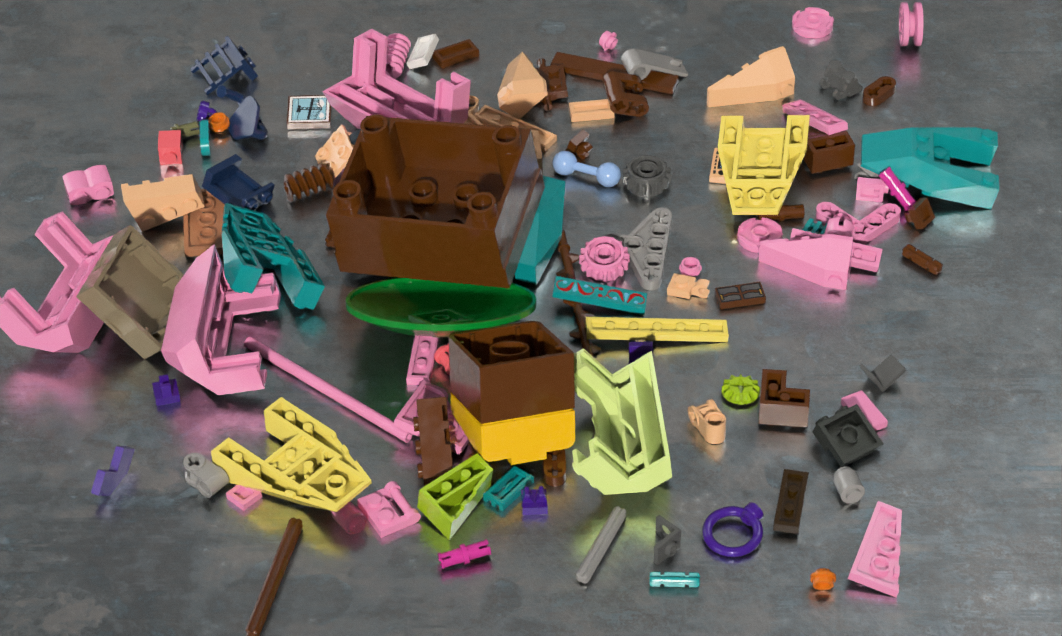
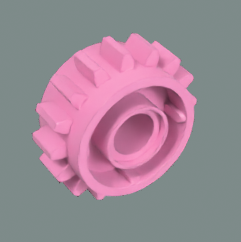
[579,236,630,282]

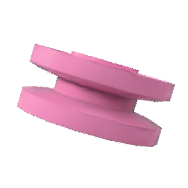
[899,2,923,46]

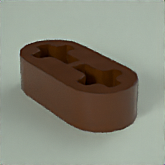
[862,76,896,106]
[543,449,566,487]

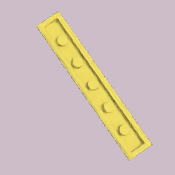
[585,317,729,342]

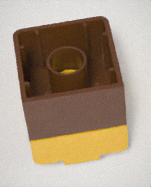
[449,321,575,465]

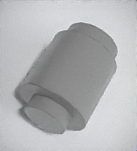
[833,467,865,503]

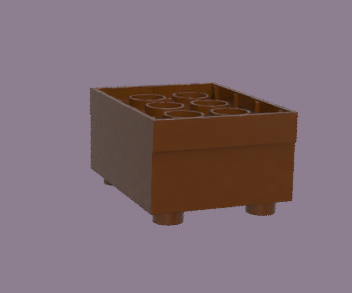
[326,114,545,288]

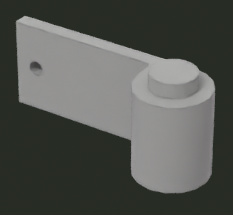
[621,49,688,80]

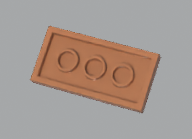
[183,189,225,257]

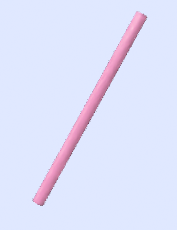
[244,337,413,443]

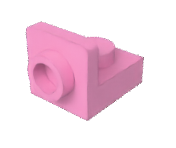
[856,177,889,202]

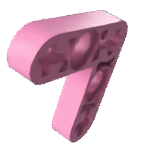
[816,202,901,245]

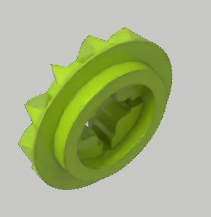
[721,373,760,405]

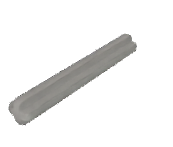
[576,506,626,584]

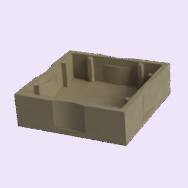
[76,225,184,359]

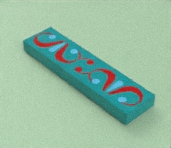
[552,276,647,314]

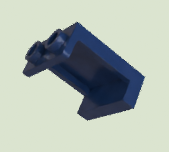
[202,154,275,211]

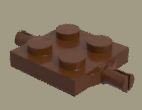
[536,58,568,111]

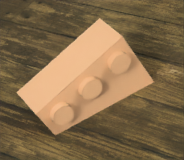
[121,174,205,232]

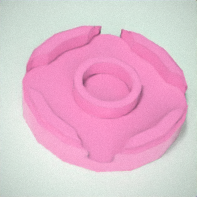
[792,7,834,39]
[737,218,783,253]

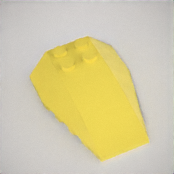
[718,115,810,215]

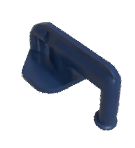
[216,85,268,140]

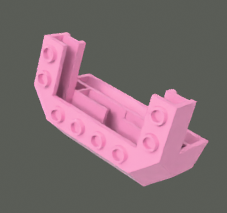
[322,29,471,129]
[0,211,115,353]
[161,244,281,395]

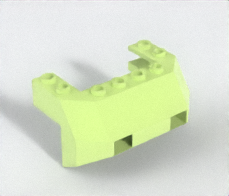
[572,348,672,495]

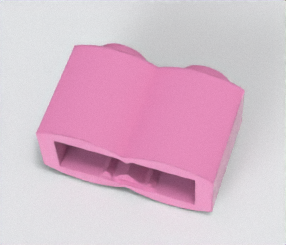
[62,165,114,205]

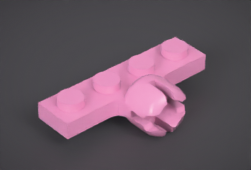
[790,217,883,272]

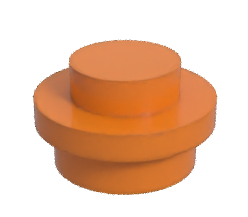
[209,112,230,132]
[810,568,836,590]

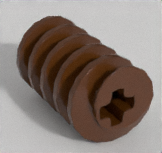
[283,163,333,202]

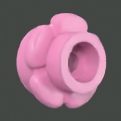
[599,31,618,51]
[679,257,702,277]

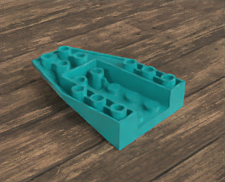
[515,175,566,285]

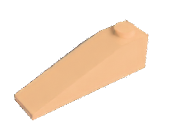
[707,46,795,107]
[497,52,548,119]

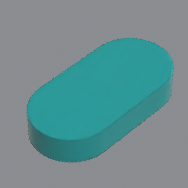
[200,120,211,156]

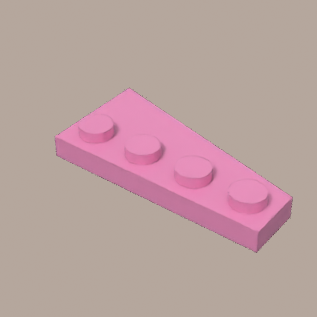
[848,501,902,598]

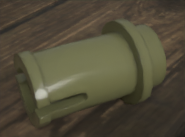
[170,121,200,138]

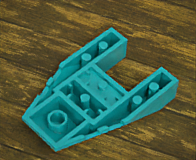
[861,127,999,210]
[222,203,325,310]

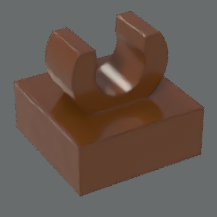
[565,129,593,160]
[904,198,935,229]

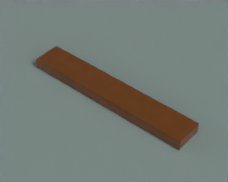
[550,52,679,94]

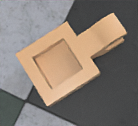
[667,273,710,299]

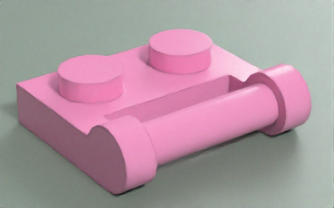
[357,481,421,538]

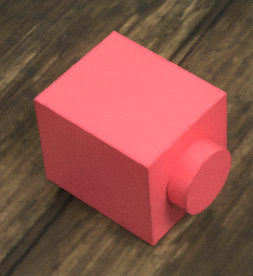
[158,130,183,165]

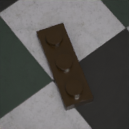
[773,469,809,534]

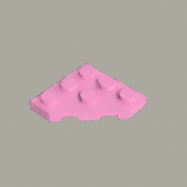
[393,380,469,455]

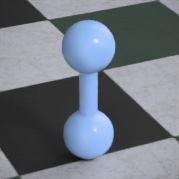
[552,151,621,187]

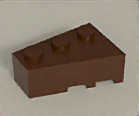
[413,397,453,486]

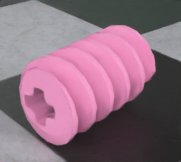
[386,33,411,79]

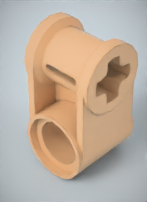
[688,399,726,444]

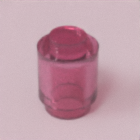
[331,501,367,535]

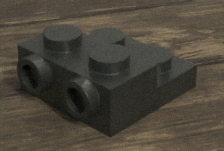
[812,404,884,467]

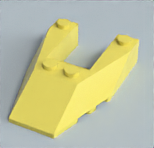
[211,397,372,512]

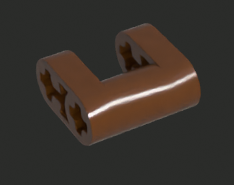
[602,72,649,117]

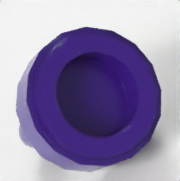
[196,100,218,122]

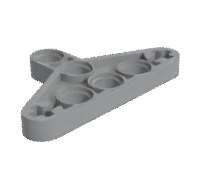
[604,208,672,291]

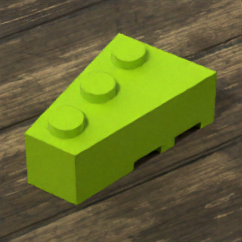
[417,453,493,540]

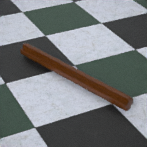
[245,517,303,636]

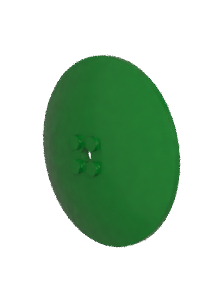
[346,277,536,337]

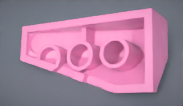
[759,234,854,290]

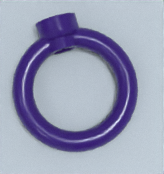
[702,502,764,557]

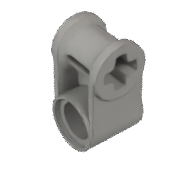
[183,453,229,498]

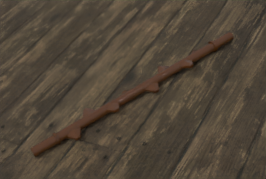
[556,230,601,357]

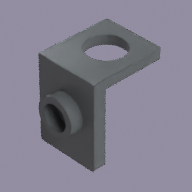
[859,355,907,392]
[654,515,681,565]

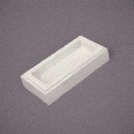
[406,34,439,69]

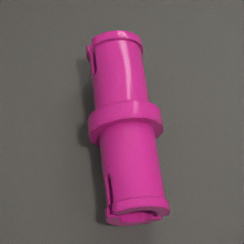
[878,167,917,211]
[438,539,491,569]

